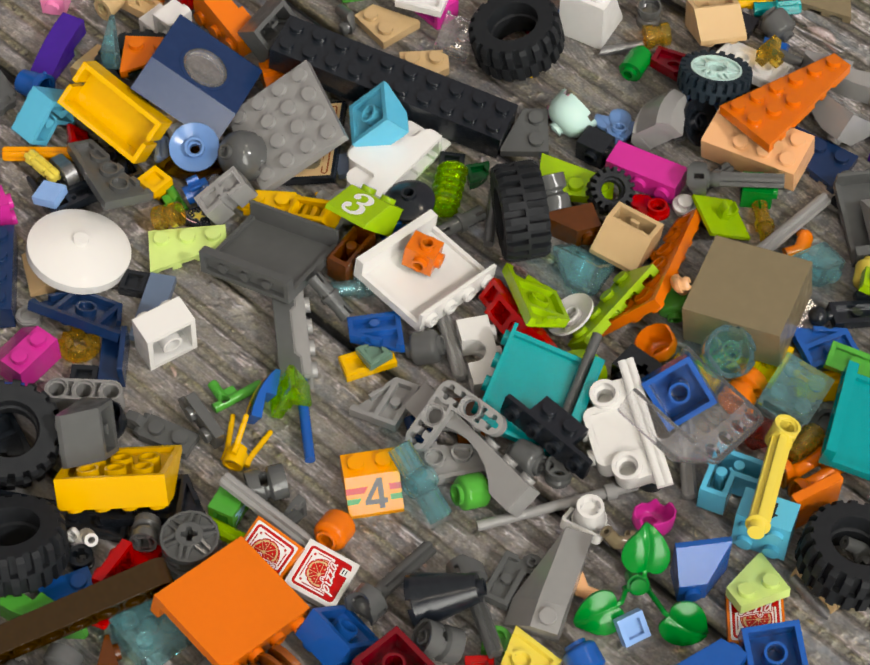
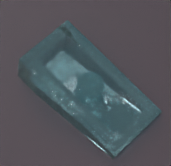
[100,15,121,70]

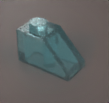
[792,241,846,287]

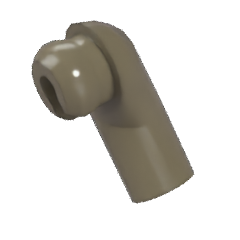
[600,525,636,550]

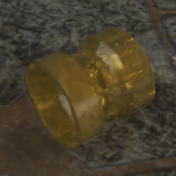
[642,22,672,49]
[150,201,186,230]

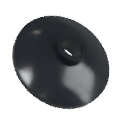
[684,98,717,147]
[385,180,435,222]

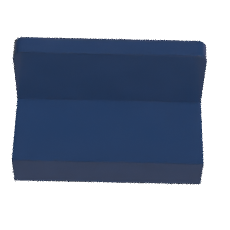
[98,326,130,387]

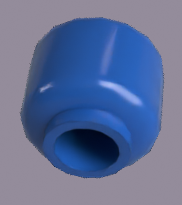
[562,638,606,665]

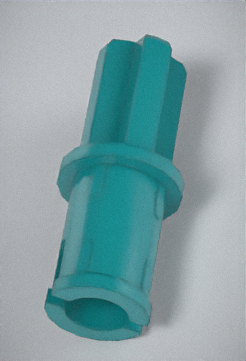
[753,0,802,17]

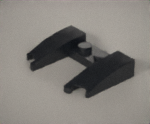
[26,139,144,215]

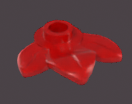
[630,194,670,221]

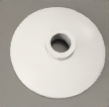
[547,293,594,336]

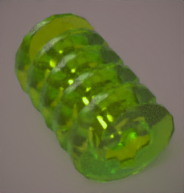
[432,160,468,218]

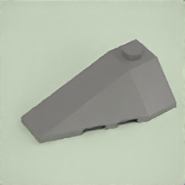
[788,68,870,146]
[504,527,594,643]

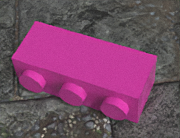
[605,140,687,204]

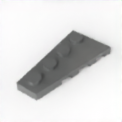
[67,139,153,211]

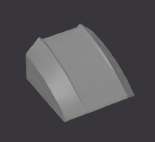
[631,89,687,151]

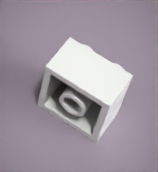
[132,296,198,371]

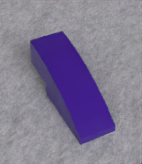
[31,12,86,81]

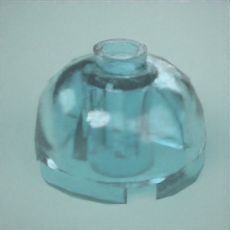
[700,325,756,380]

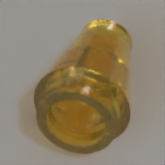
[788,423,825,462]

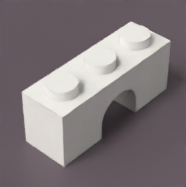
[456,314,502,399]

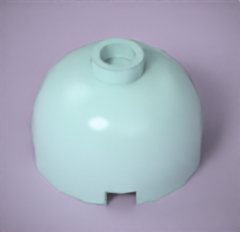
[548,88,597,138]

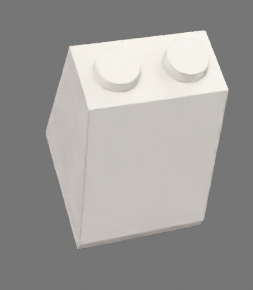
[559,0,623,50]

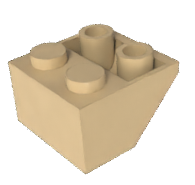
[685,0,747,47]
[589,201,664,272]

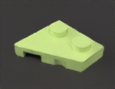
[725,552,791,614]

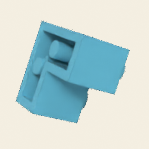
[11,86,75,146]
[696,445,763,516]

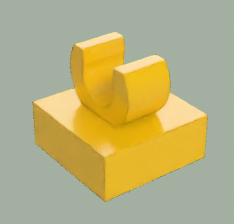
[137,165,173,200]

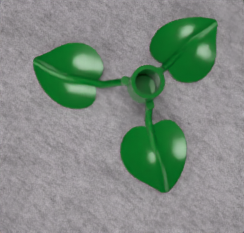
[573,522,709,646]

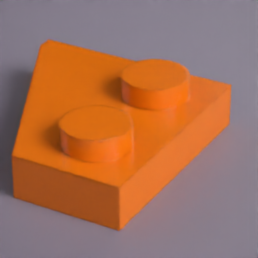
[119,36,164,78]

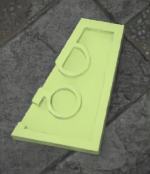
[148,224,227,274]

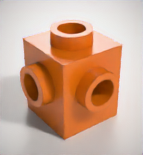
[402,230,445,277]

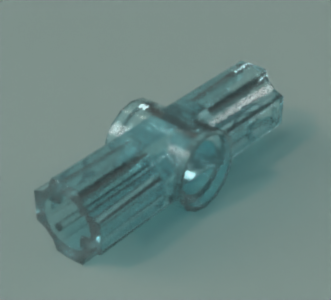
[388,439,452,524]

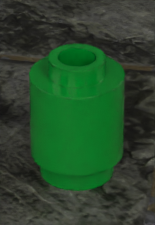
[619,45,652,81]

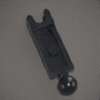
[808,300,870,329]

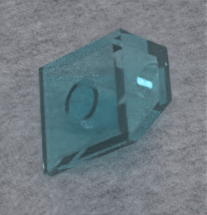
[553,243,616,296]

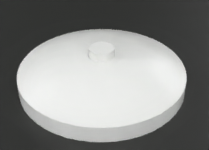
[26,209,131,295]

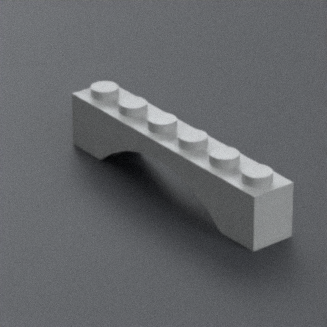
[404,382,540,518]

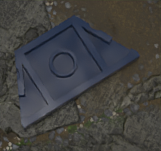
[28,292,123,343]

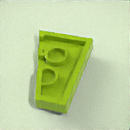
[540,153,614,203]

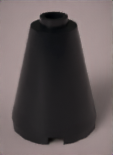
[403,572,487,627]

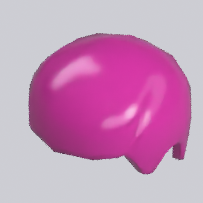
[631,498,677,536]

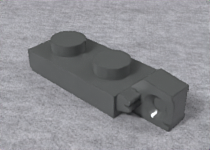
[126,410,200,460]

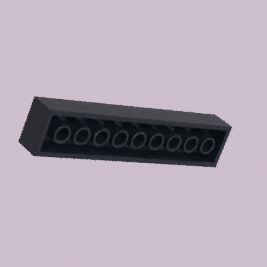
[269,15,518,158]

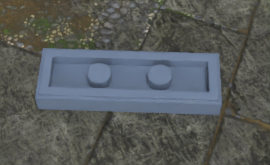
[129,272,177,341]

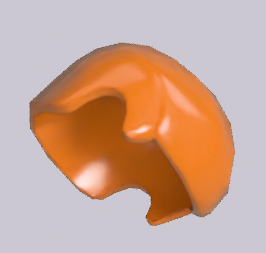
[634,323,678,363]

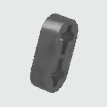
[49,153,80,187]

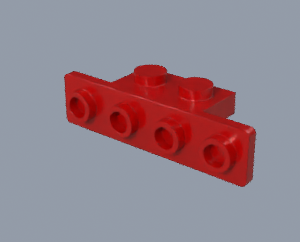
[91,538,162,630]

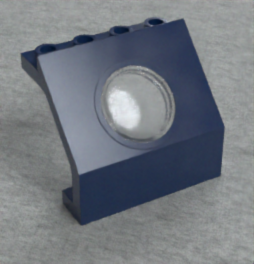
[131,14,263,139]

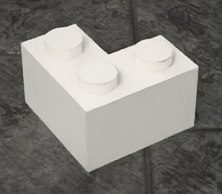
[138,0,192,34]

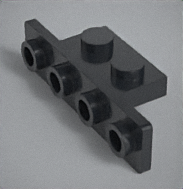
[500,394,593,480]

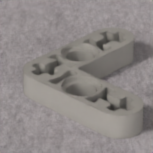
[405,380,507,452]

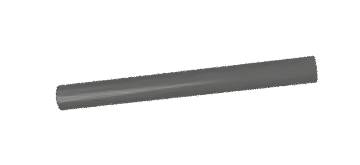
[562,332,603,414]

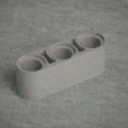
[44,378,126,413]

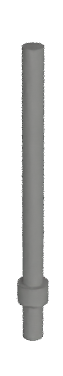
[475,482,639,532]

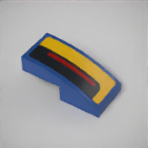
[245,369,281,425]

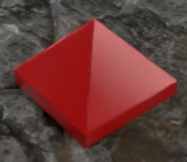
[67,123,89,143]

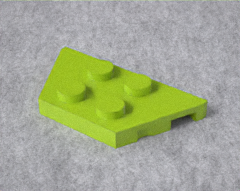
[502,263,570,328]

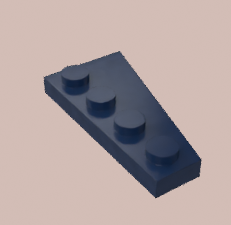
[795,126,858,194]

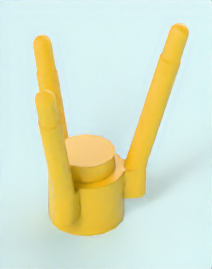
[221,414,273,472]

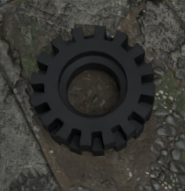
[585,166,635,215]

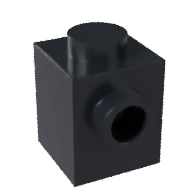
[575,125,615,169]

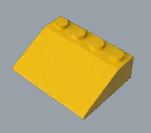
[53,445,182,514]

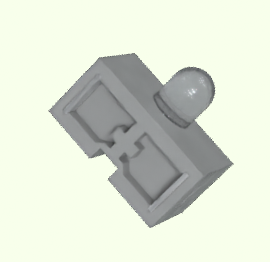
[194,166,258,225]

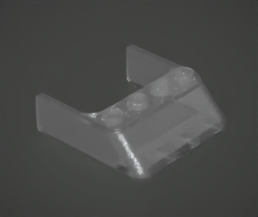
[617,346,764,464]

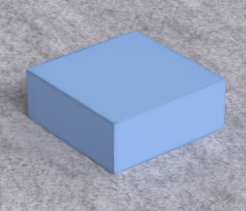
[32,180,68,209]
[613,608,651,648]

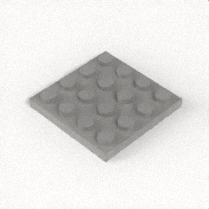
[230,60,349,191]

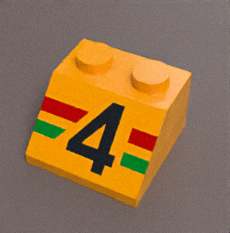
[340,447,404,519]

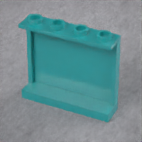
[471,322,605,457]
[818,360,870,481]

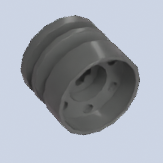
[159,510,222,581]

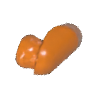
[782,229,813,257]

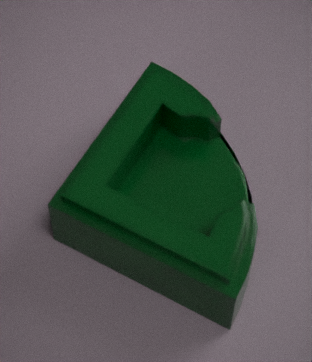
[464,161,490,190]

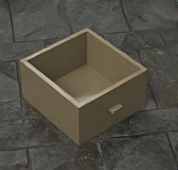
[682,235,813,367]

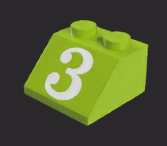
[325,184,403,237]

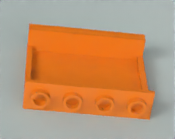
[150,536,310,665]

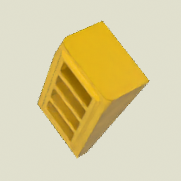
[288,195,341,229]

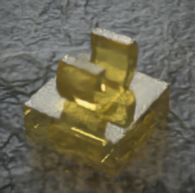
[755,35,785,68]

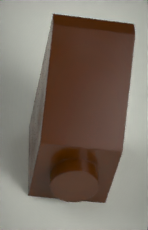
[549,202,602,247]

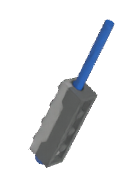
[272,290,318,463]

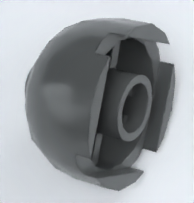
[217,130,267,181]

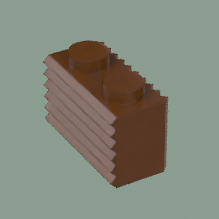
[326,224,376,286]

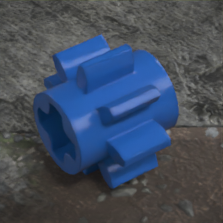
[182,175,209,207]

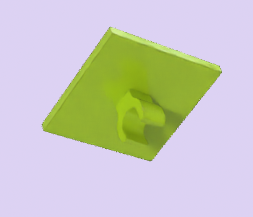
[691,194,751,241]

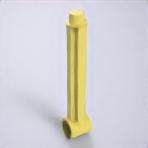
[745,414,801,539]

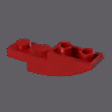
[478,277,558,348]

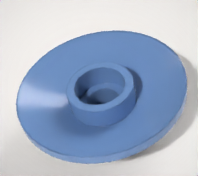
[169,122,220,172]

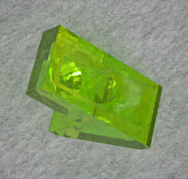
[270,365,312,419]

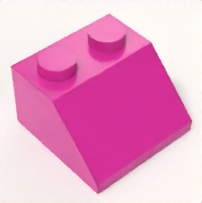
[0,326,62,386]

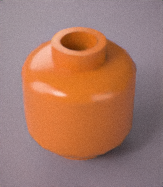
[314,509,356,551]

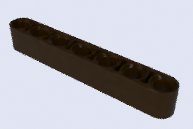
[0,557,174,665]

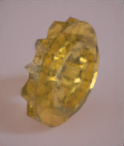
[58,326,101,363]

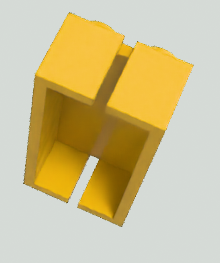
[57,61,172,164]

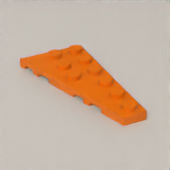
[719,53,851,153]
[602,208,702,336]

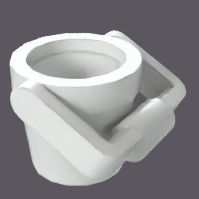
[559,494,611,545]

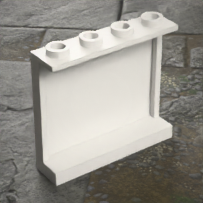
[353,209,497,331]

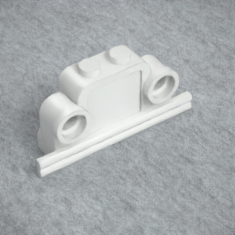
[346,121,451,197]
[583,357,674,489]

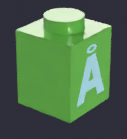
[207,486,248,528]

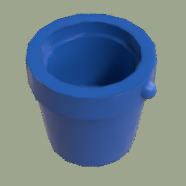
[14,69,56,97]

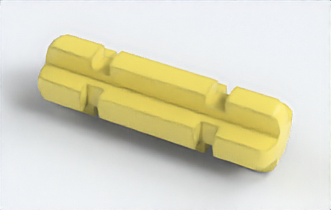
[24,149,62,183]

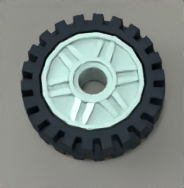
[677,50,753,105]

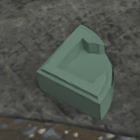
[355,344,393,371]

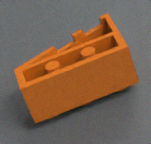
[193,0,252,57]

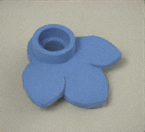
[594,109,635,144]

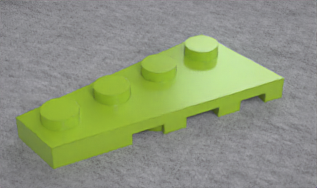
[567,264,659,350]

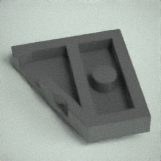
[500,108,549,157]

